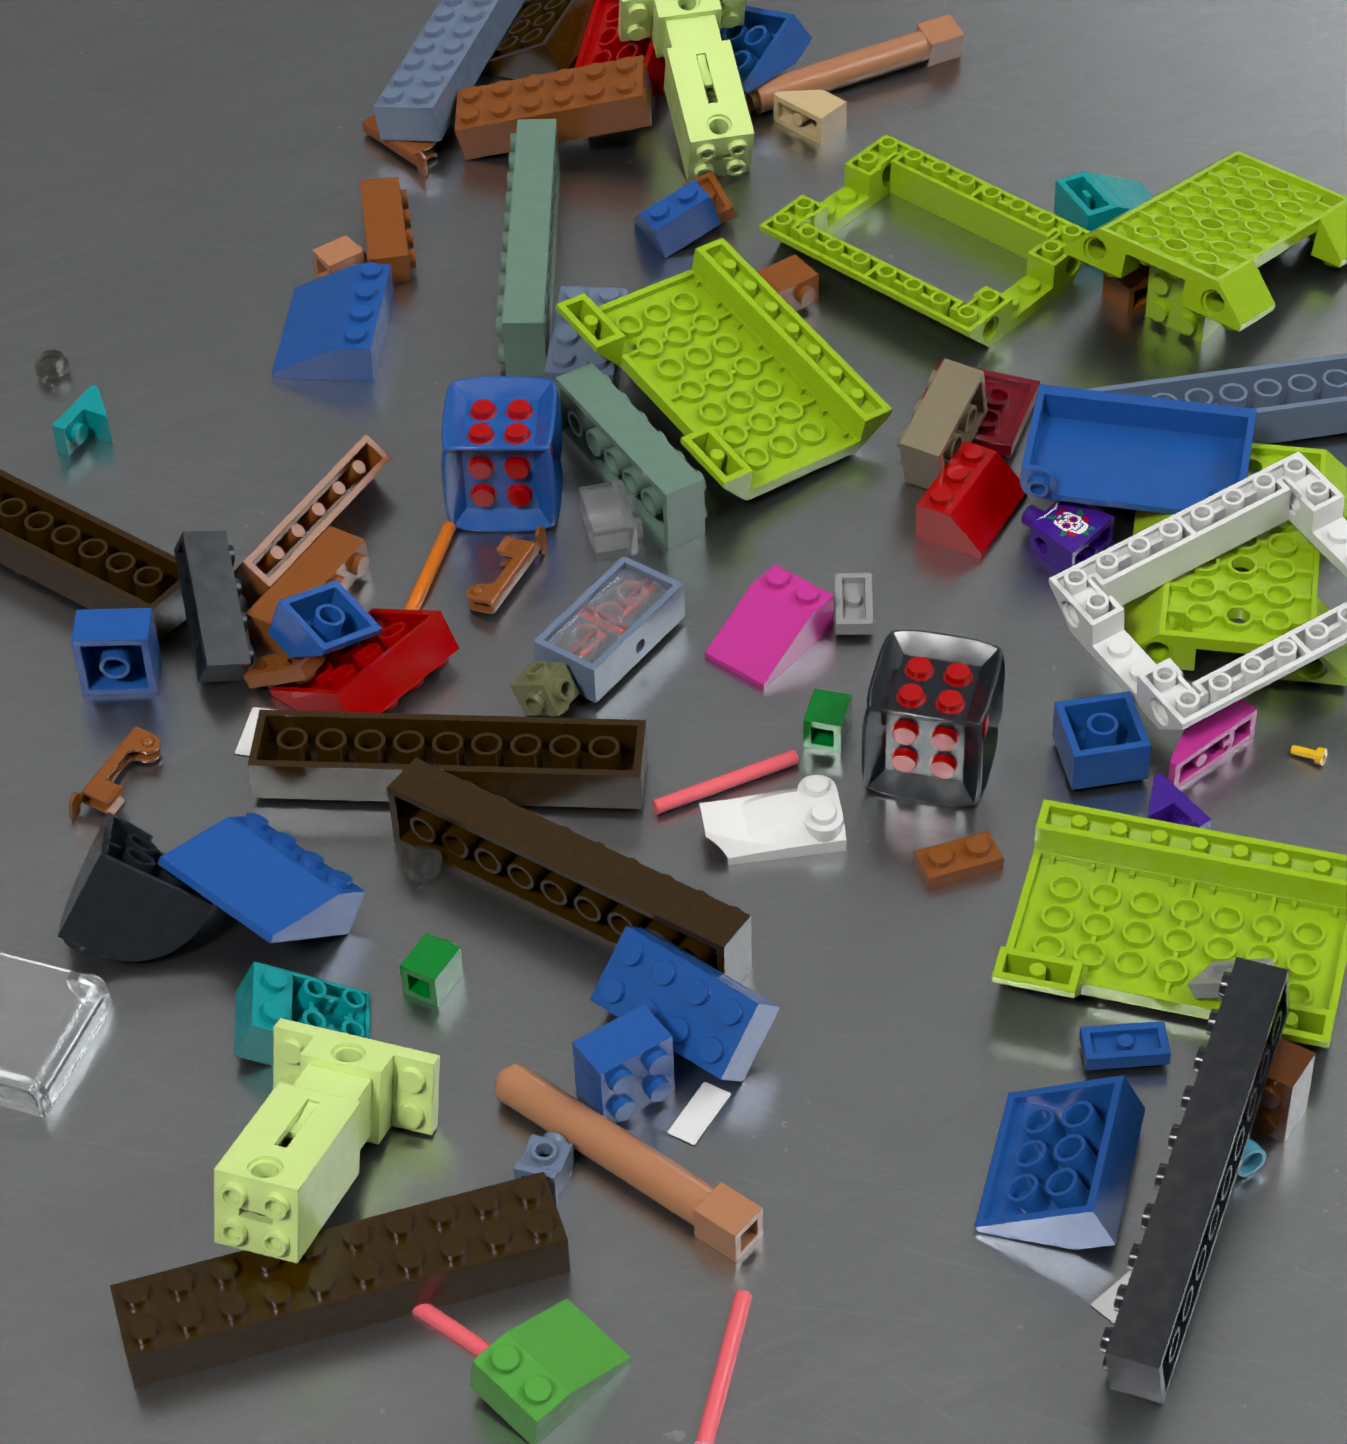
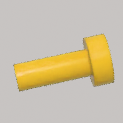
[1291,745,1327,766]

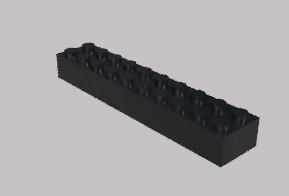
[1100,957,1290,1404]

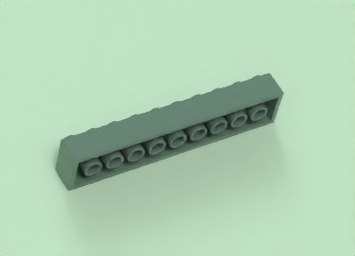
[496,119,560,377]

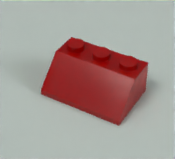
[916,441,1028,559]

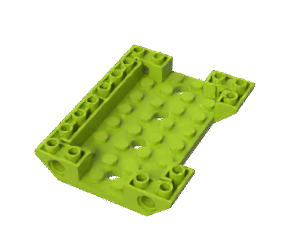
[1063,151,1347,332]
[1124,443,1347,686]

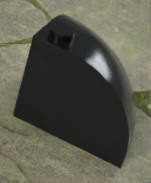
[58,812,213,961]

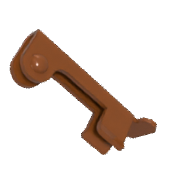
[362,115,437,177]
[466,526,549,615]
[69,726,161,820]

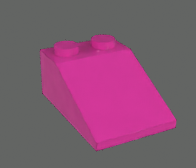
[705,564,834,690]

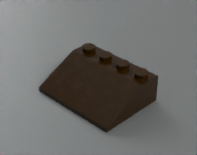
[481,0,595,79]

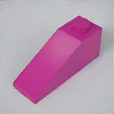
[1168,699,1257,789]

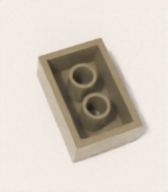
[897,358,988,489]

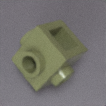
[510,661,580,717]

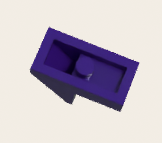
[1148,773,1212,830]

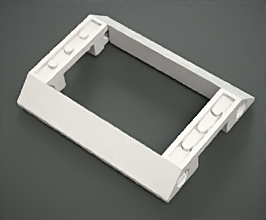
[1049,451,1347,730]

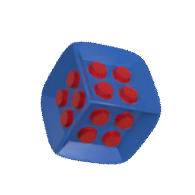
[441,376,563,532]

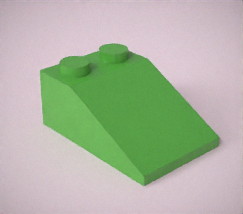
[470,1299,631,1444]

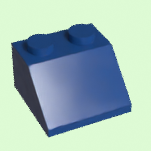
[633,179,721,258]
[268,580,382,658]

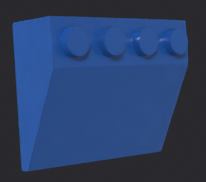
[720,6,812,94]
[272,263,394,382]
[158,813,366,943]
[974,1075,1145,1250]

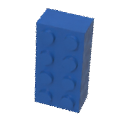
[589,925,780,1082]

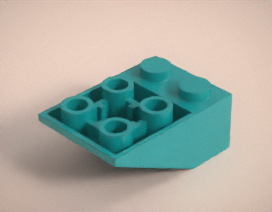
[1054,171,1153,232]
[233,961,370,1066]

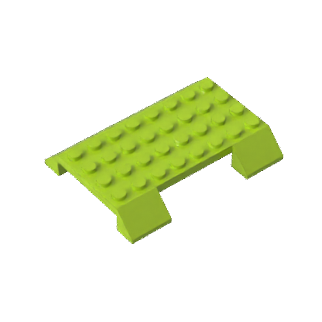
[555,238,893,501]
[991,799,1347,1048]

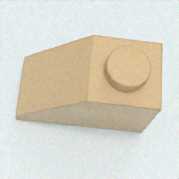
[773,90,847,145]

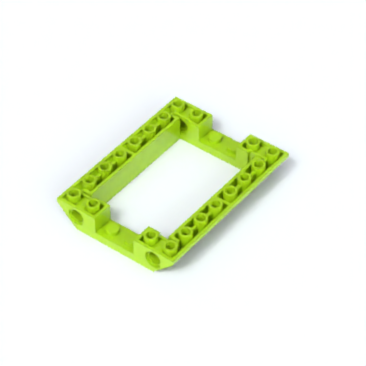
[759,134,1090,348]

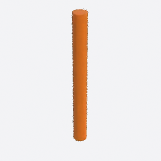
[404,521,457,610]

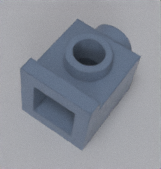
[513,1132,574,1205]

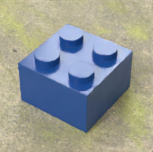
[71,608,162,696]
[1052,691,1151,790]
[572,1004,675,1123]

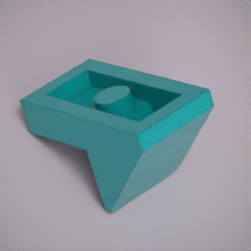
[52,385,112,456]

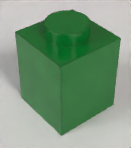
[803,688,852,754]
[400,933,464,1007]

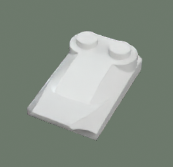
[699,775,847,865]

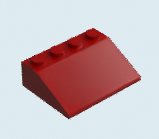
[574,0,666,98]
[269,608,460,713]

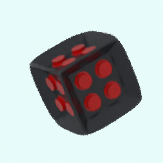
[862,630,1005,806]

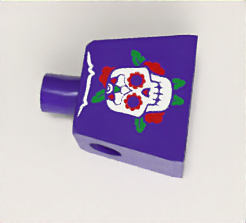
[1021,501,1114,573]

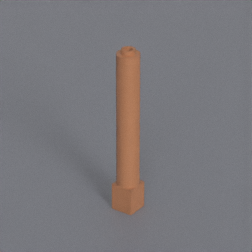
[745,14,965,114]
[495,1063,763,1263]

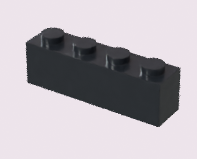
[174,531,254,683]

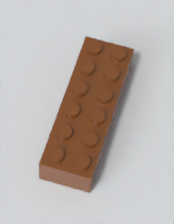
[455,55,652,160]

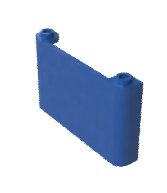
[1020,384,1257,514]

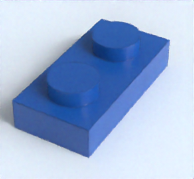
[1079,1021,1171,1070]

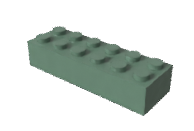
[555,363,707,550]

